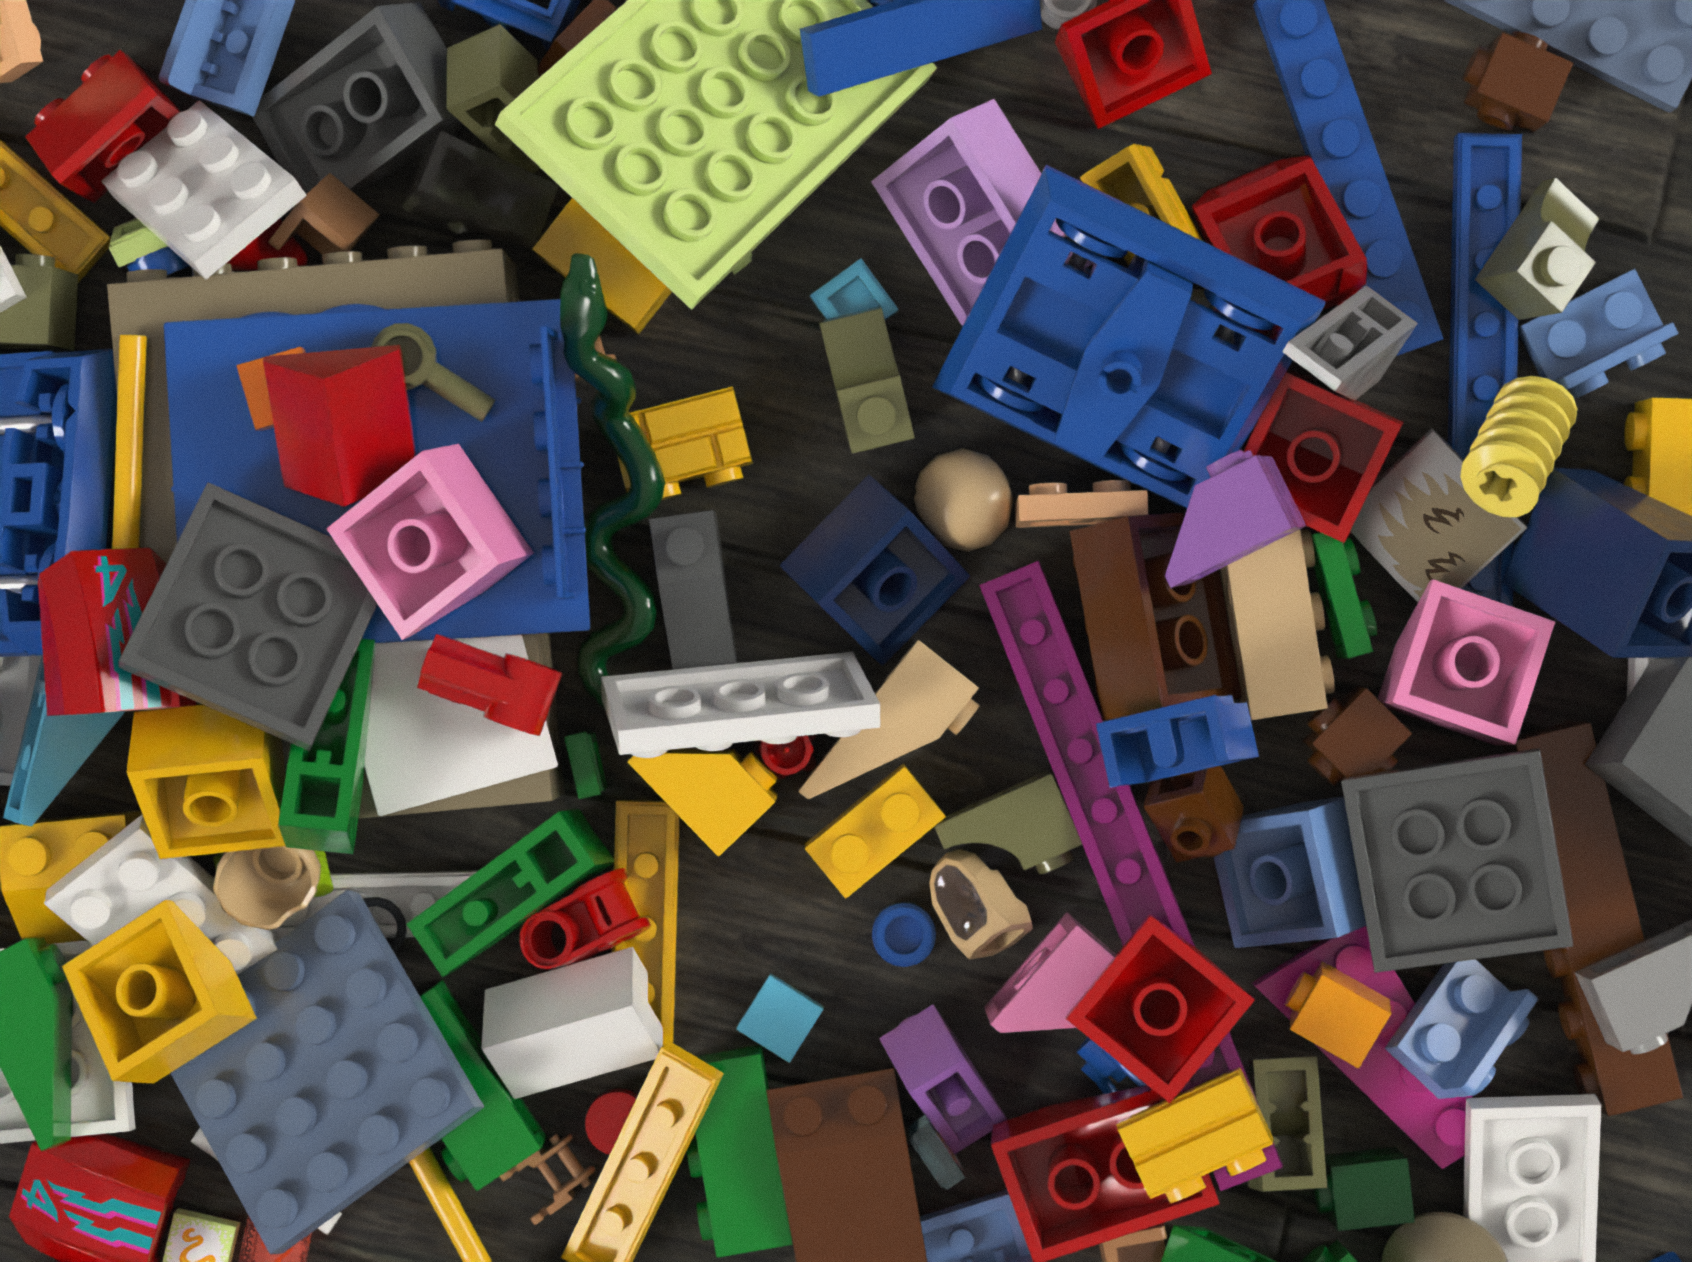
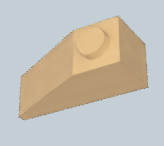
[798,640,980,799]

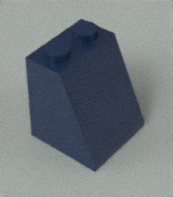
[1502,468,1692,658]

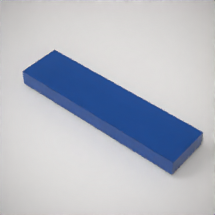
[800,0,1042,97]

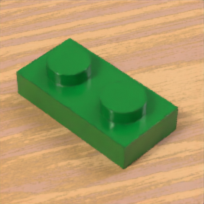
[1311,532,1377,659]

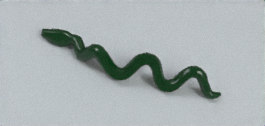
[560,253,665,710]

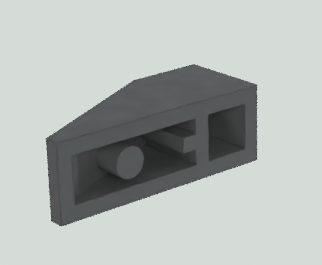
[649,510,737,670]

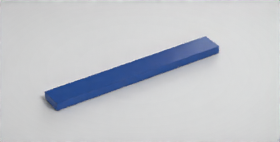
[1448,133,1522,607]

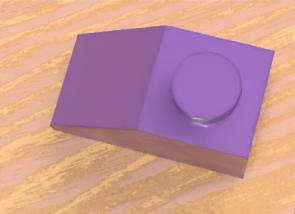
[879,1005,1007,1154]

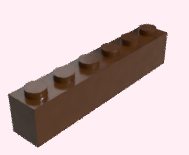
[1502,720,1683,1117]

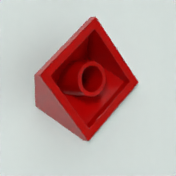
[1054,0,1212,129]
[263,345,416,507]
[1065,914,1255,1103]

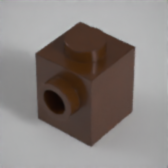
[1463,31,1573,133]
[1302,687,1412,787]
[1144,766,1244,863]

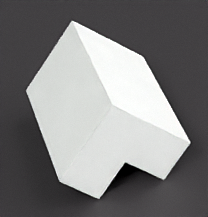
[481,947,663,1099]

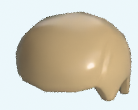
[914,448,1013,552]
[213,846,321,930]

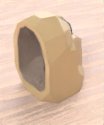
[929,849,1033,960]

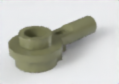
[371,323,496,422]

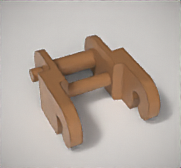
[499,1133,596,1225]

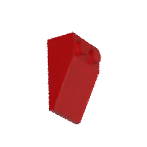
[991,1085,1220,1262]

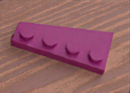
[1252,926,1473,1169]

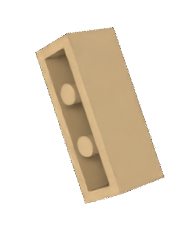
[1219,529,1335,720]

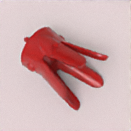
[753,734,817,779]

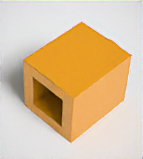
[1285,961,1391,1069]

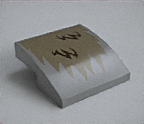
[1350,428,1527,602]

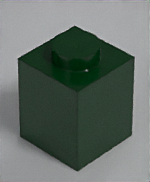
[1313,1147,1415,1231]

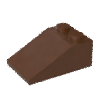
[766,1068,927,1262]

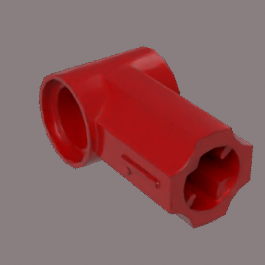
[417,634,562,736]

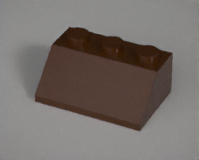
[1069,512,1242,721]

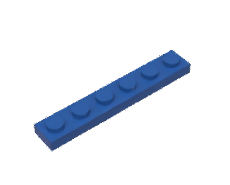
[1253,0,1443,356]

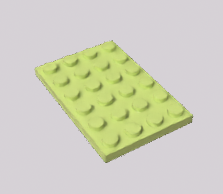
[495,0,937,310]

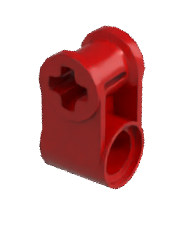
[519,868,651,969]

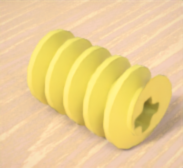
[1460,376,1578,517]

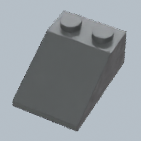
[252,2,465,194]

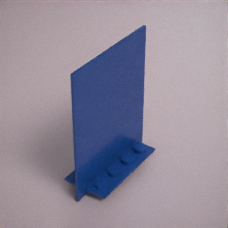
[164,299,591,643]

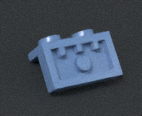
[1518,269,1679,399]
[1385,959,1538,1099]

